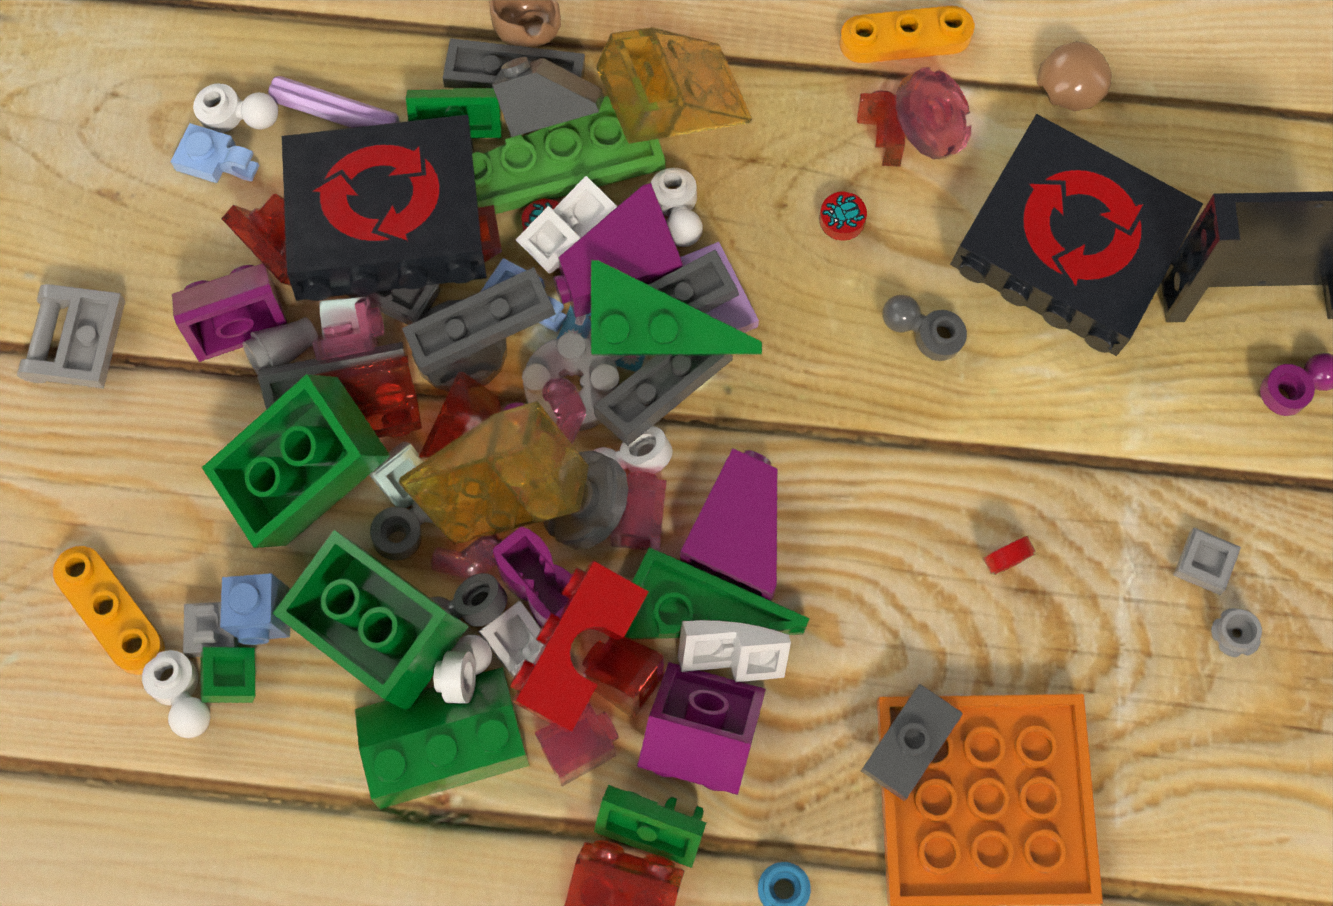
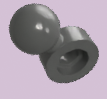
[882,295,967,361]
[370,484,451,560]
[431,573,507,626]

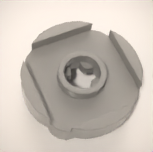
[522,332,619,431]

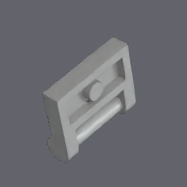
[17,284,125,389]

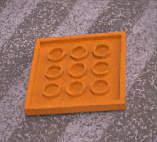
[877,694,1103,906]

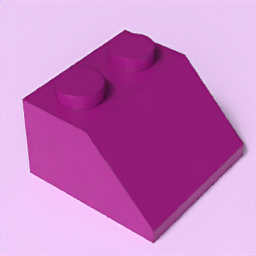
[172,263,287,362]
[637,662,766,795]

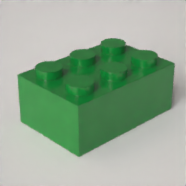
[201,374,391,548]
[272,530,469,710]

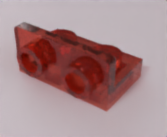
[221,194,291,286]
[314,355,422,438]
[564,840,685,906]

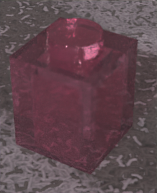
[610,471,667,551]
[535,702,619,787]

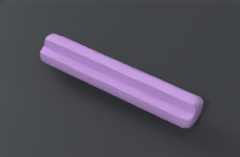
[268,76,400,128]

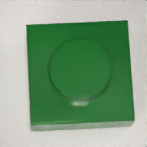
[200,647,256,703]

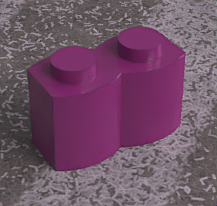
[493,527,572,628]

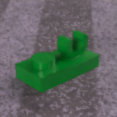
[406,88,502,138]
[594,785,707,868]

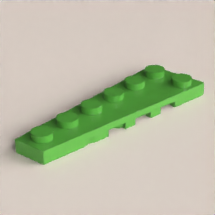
[473,83,665,219]

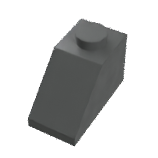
[492,57,604,137]

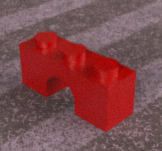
[510,561,649,732]

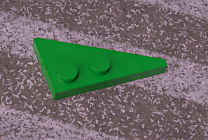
[591,260,762,356]
[608,547,810,640]

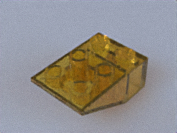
[596,27,752,144]
[399,401,589,545]

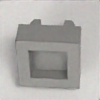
[183,602,238,658]

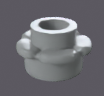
[1211,608,1262,657]

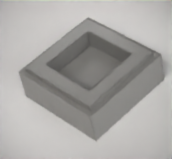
[1173,528,1241,595]

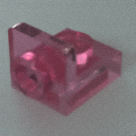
[312,297,384,361]

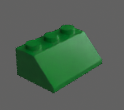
[355,667,530,809]

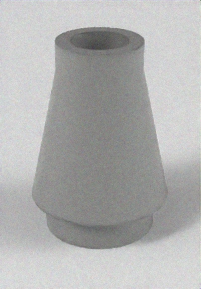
[243,317,319,374]

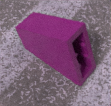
[553,183,683,318]
[680,448,778,601]

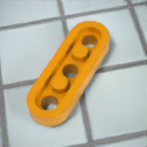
[839,6,975,63]
[53,546,165,675]

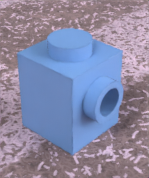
[220,573,290,645]

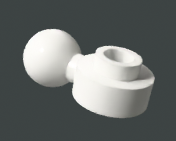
[193,83,278,133]
[651,168,703,247]
[594,426,673,476]
[433,635,492,703]
[142,650,210,738]

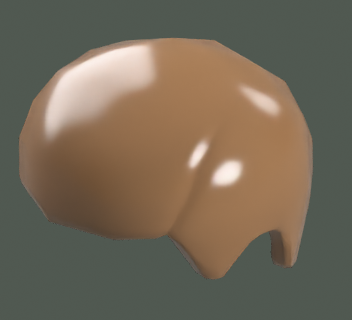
[489,0,561,48]
[1037,41,1112,112]

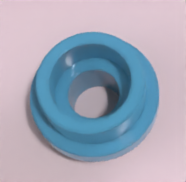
[758,862,811,906]

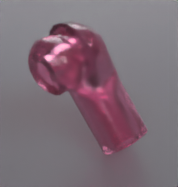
[542,378,586,452]
[431,533,503,579]

